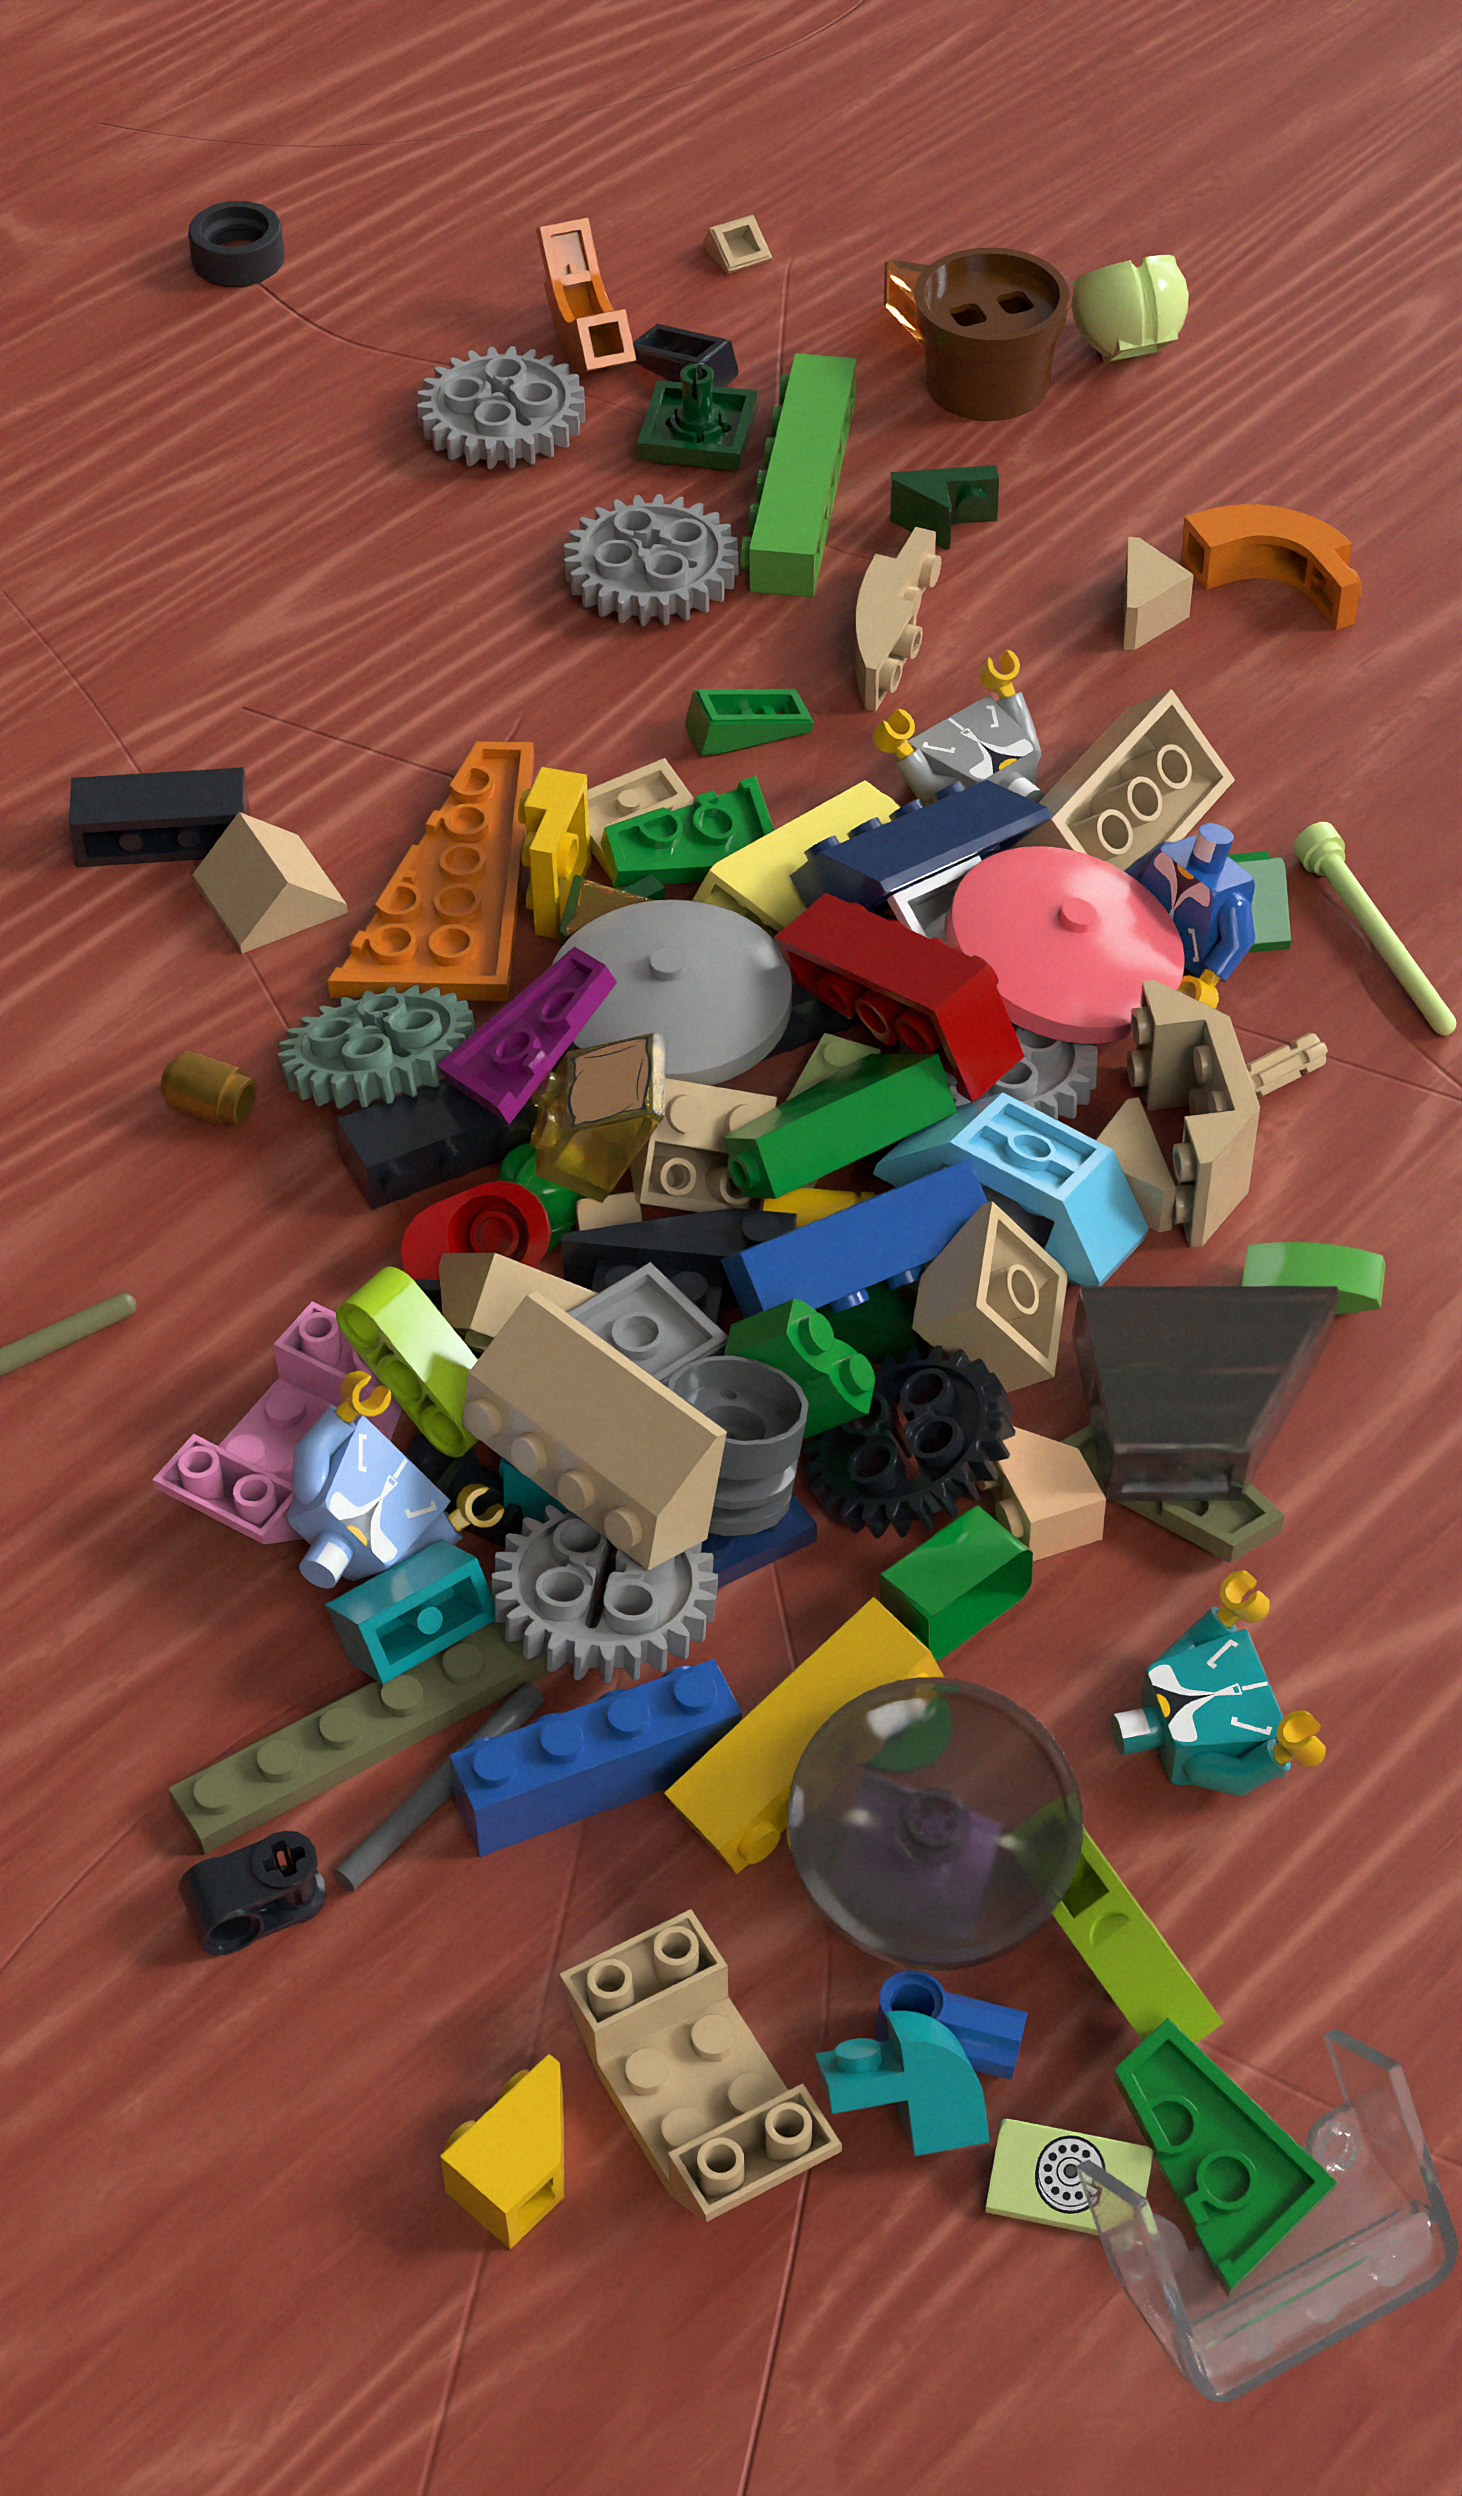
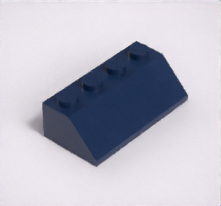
[789,780,1053,914]

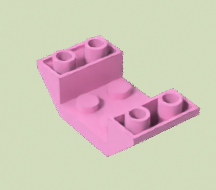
[153,1301,403,1544]

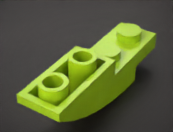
[1004,1797,1224,2044]

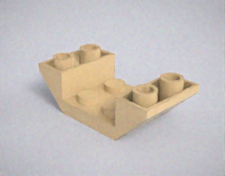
[1127,980,1260,1248]
[559,1909,842,2222]

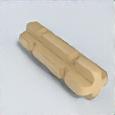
[1246,1033,1328,1098]

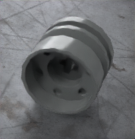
[667,1355,809,1536]

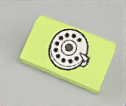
[986,2119,1153,2243]

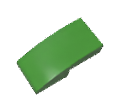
[1241,1242,1386,1317]

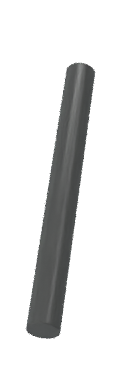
[333,1683,545,1892]

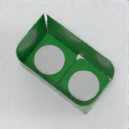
[880,1505,1033,1661]

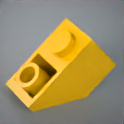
[440,2054,564,2249]

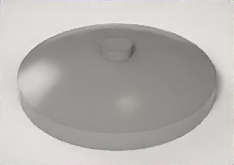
[552,900,792,1086]

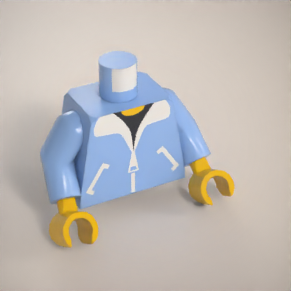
[287,1371,504,1589]

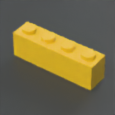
[664,1597,945,1874]

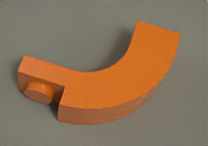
[536,218,636,373]
[1181,504,1362,630]

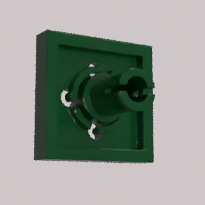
[637,364,759,471]

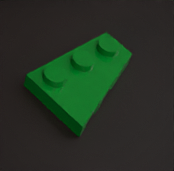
[1112,2018,1337,2298]

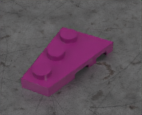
[437,946,617,1124]

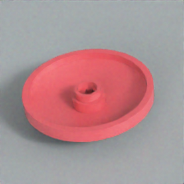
[945,846,1184,1044]

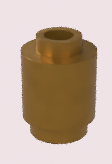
[160,1051,257,1127]

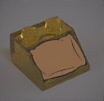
[530,1033,665,1203]

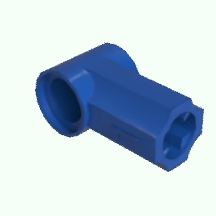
[874,1970,1028,2080]

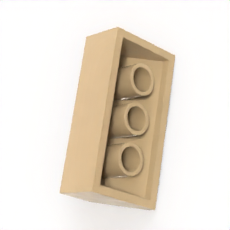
[1014,689,1235,871]
[462,1290,727,1571]

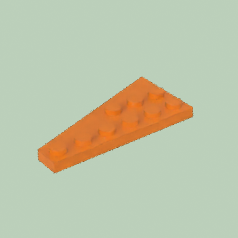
[327,741,534,1001]

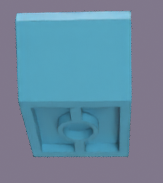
[873,1092,1149,1292]

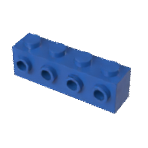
[721,1159,988,1319]
[449,1659,742,1857]

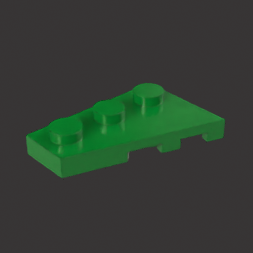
[600,775,774,887]

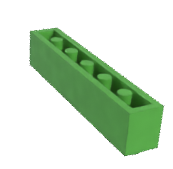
[740,353,856,597]

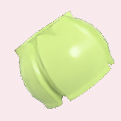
[1071,255,1189,363]

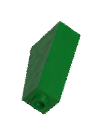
[723,1054,957,1199]

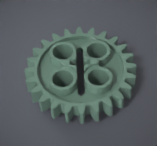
[278,985,477,1108]

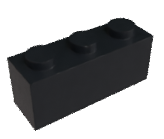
[69,767,250,867]

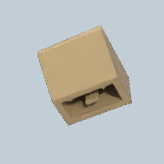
[626,1077,777,1213]

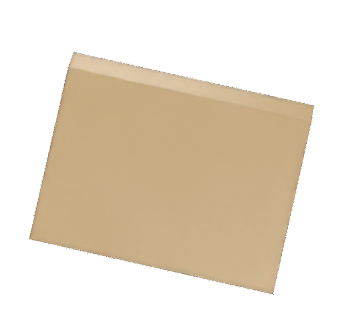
[192,812,348,954]

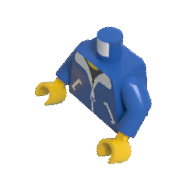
[1124,823,1256,1009]

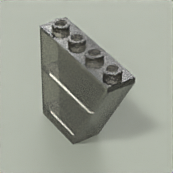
[1072,1286,1340,1501]

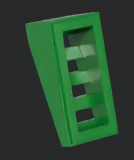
[685,689,814,756]

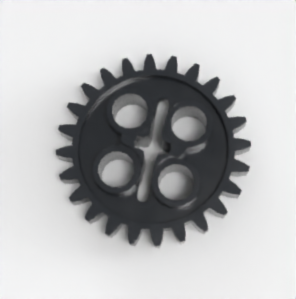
[803,1345,1016,1538]

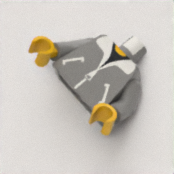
[873,650,1044,806]

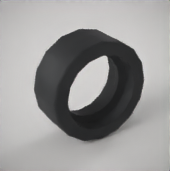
[188,201,285,286]

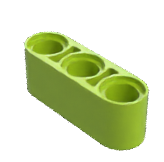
[336,1266,479,1458]

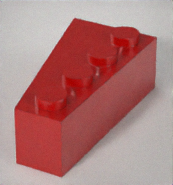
[774,893,1025,1103]

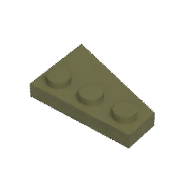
[1060,1389,1285,1563]

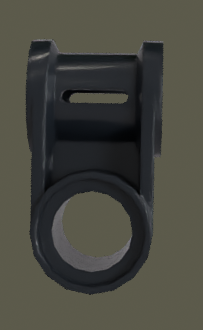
[178,1830,327,1955]

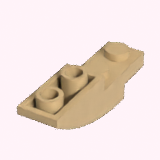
[855,527,941,712]

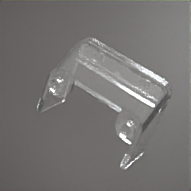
[1075,2029,1458,2402]

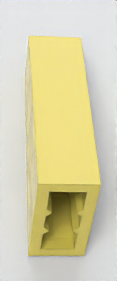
[692,780,900,943]

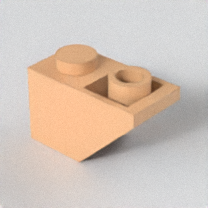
[976,1426,1106,1561]

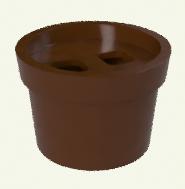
[914,247,1070,421]

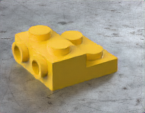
[518,767,591,939]

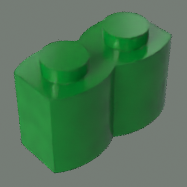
[724,1298,875,1438]

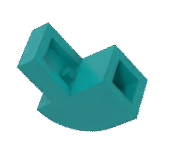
[815,2011,990,2156]

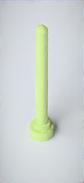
[1293,822,1456,1036]

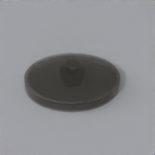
[786,1677,1084,1971]

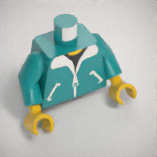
[1111,1571,1326,1797]

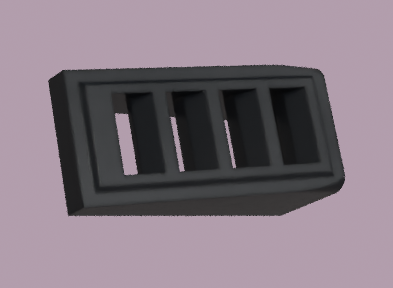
[633,324,739,387]

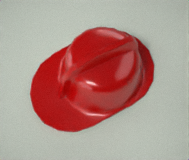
[400,1180,551,1280]

